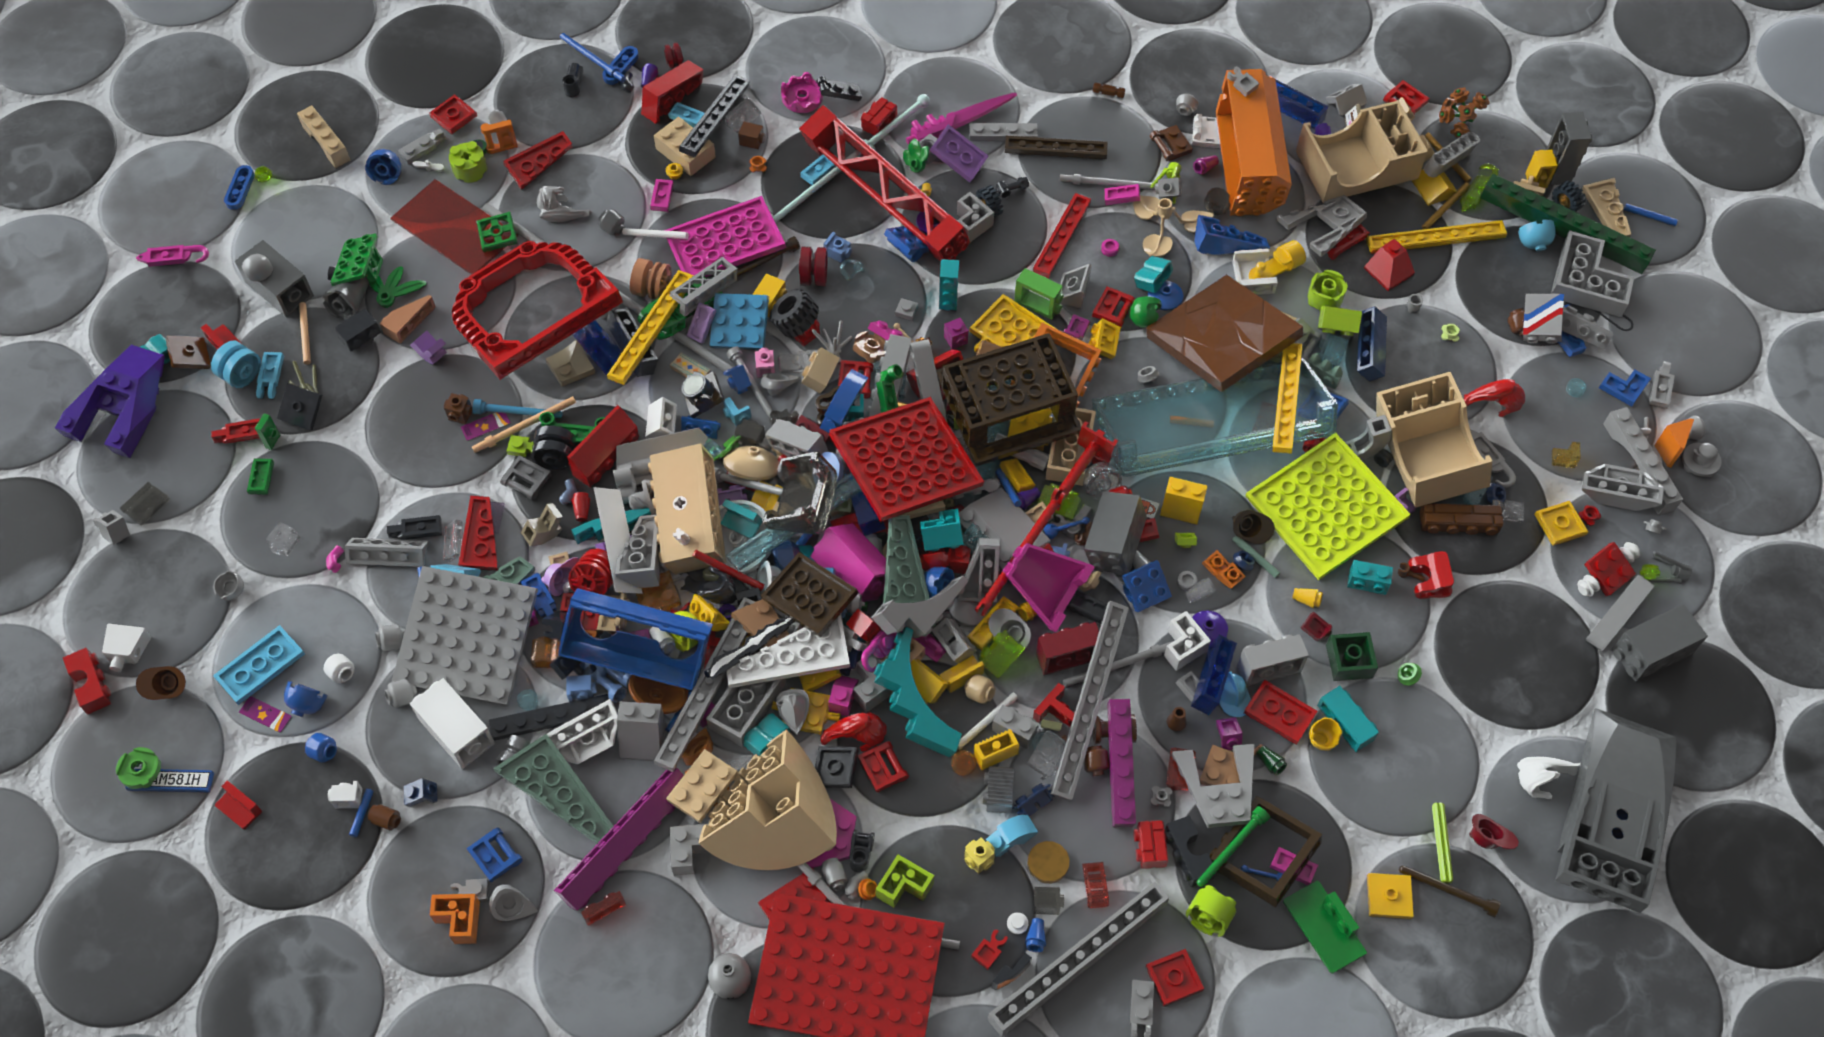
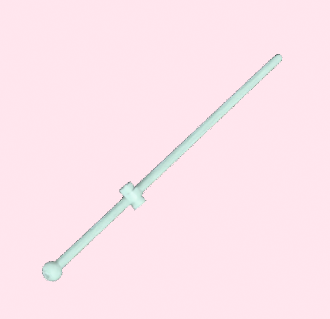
[773,94,930,223]

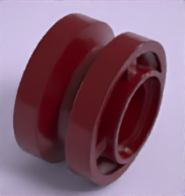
[664,42,684,68]

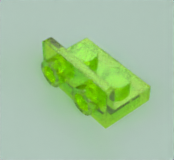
[1037,483,1082,519]
[979,630,1025,679]

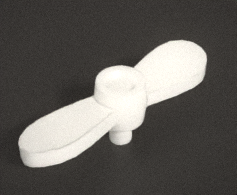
[412,160,444,172]

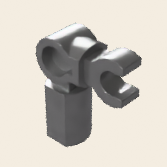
[1050,504,1094,539]

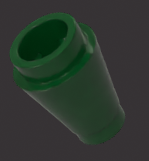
[1257,746,1287,775]

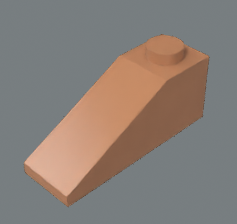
[380,295,436,344]

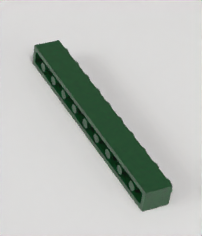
[1480,174,1656,274]

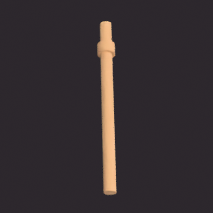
[472,396,576,453]

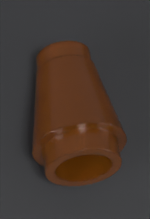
[1166,707,1187,731]

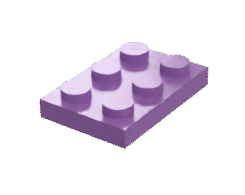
[929,124,989,183]

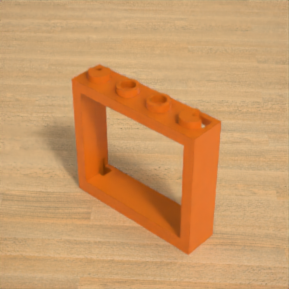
[1010,323,1101,408]

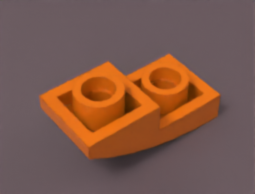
[1202,550,1246,589]

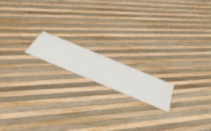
[593,487,643,594]

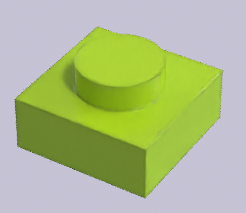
[1175,532,1197,548]

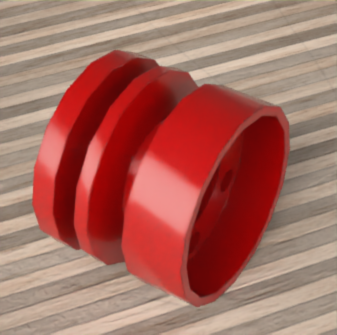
[568,548,613,595]

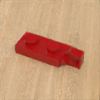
[211,418,260,444]

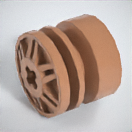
[630,258,672,299]

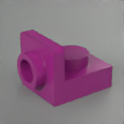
[1216,717,1243,750]

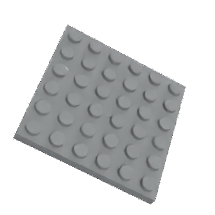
[391,566,538,706]

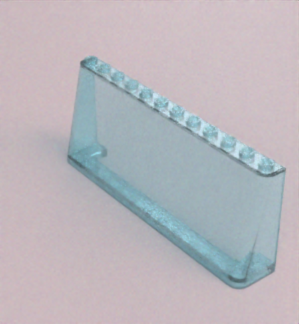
[1092,358,1338,477]

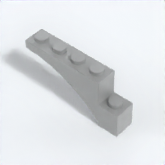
[871,575,968,638]

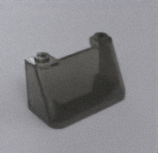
[762,451,838,534]

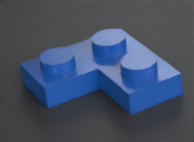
[1599,369,1651,407]

